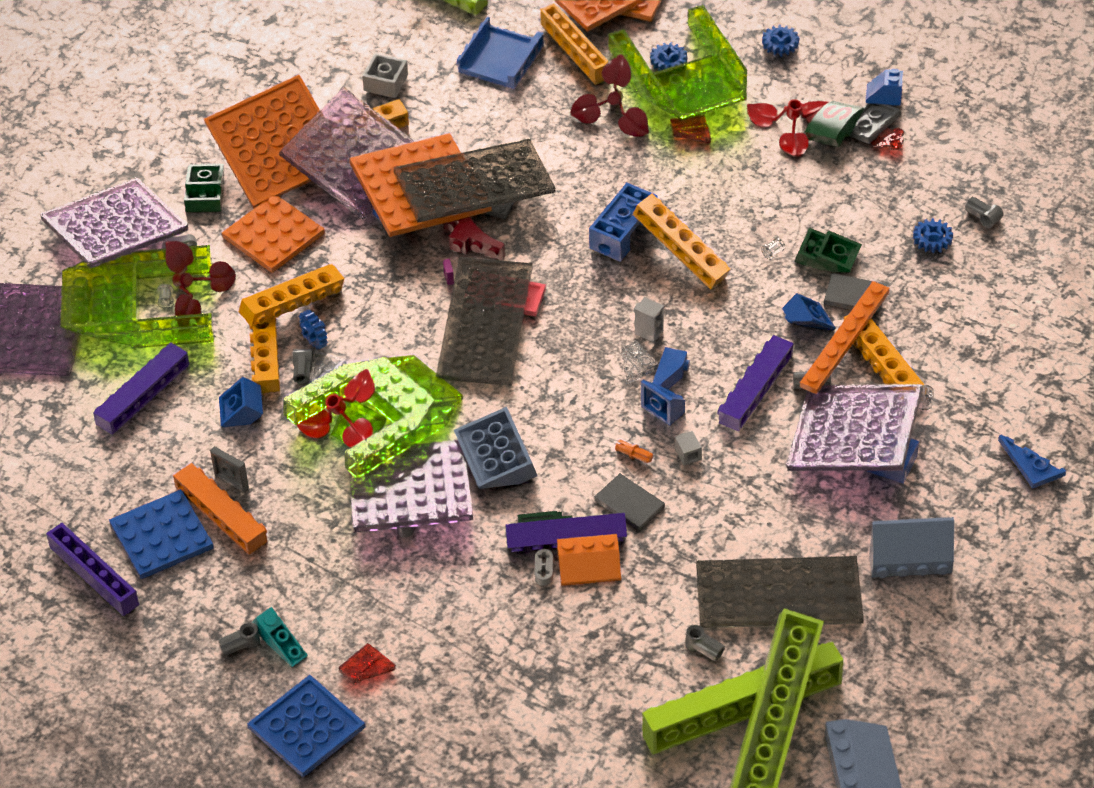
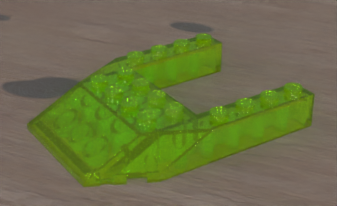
[608,5,748,121]
[61,245,214,348]
[283,355,463,479]

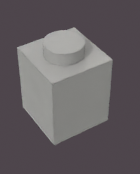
[675,431,702,465]

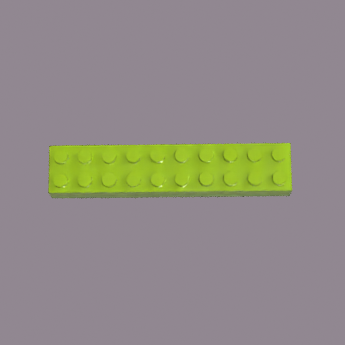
[730,608,824,788]
[642,641,844,755]

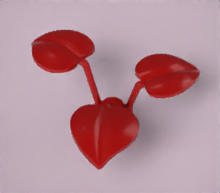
[747,99,829,157]
[296,369,375,449]

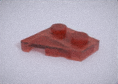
[670,115,711,144]
[338,643,396,683]

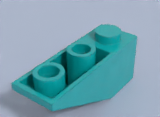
[252,606,308,667]

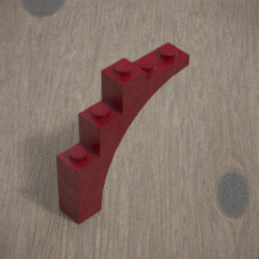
[443,217,505,261]

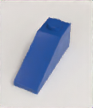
[653,347,690,390]

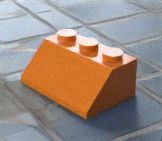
[557,534,621,586]

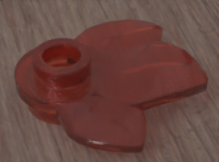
[870,127,904,150]

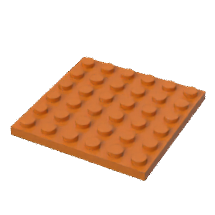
[204,74,349,209]
[350,133,492,237]

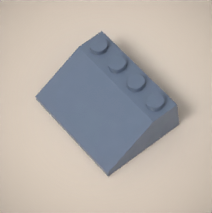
[454,407,538,489]
[869,517,954,578]
[824,719,902,788]

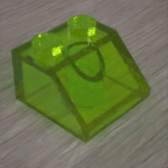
[331,401,387,453]

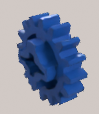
[762,25,800,56]
[650,42,688,74]
[913,218,953,253]
[299,309,328,349]

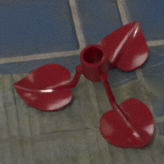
[570,54,649,137]
[165,241,236,328]

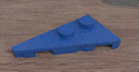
[998,434,1066,489]

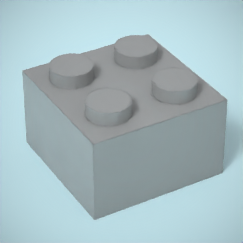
[362,53,408,98]

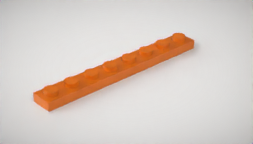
[800,281,890,394]

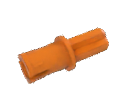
[615,439,653,463]

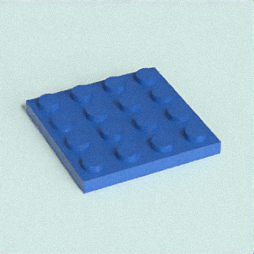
[109,489,214,579]
[247,675,366,777]

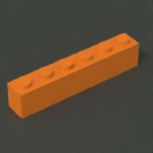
[173,463,267,555]

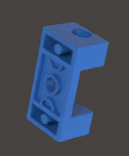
[589,182,658,262]

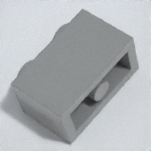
[633,297,664,342]

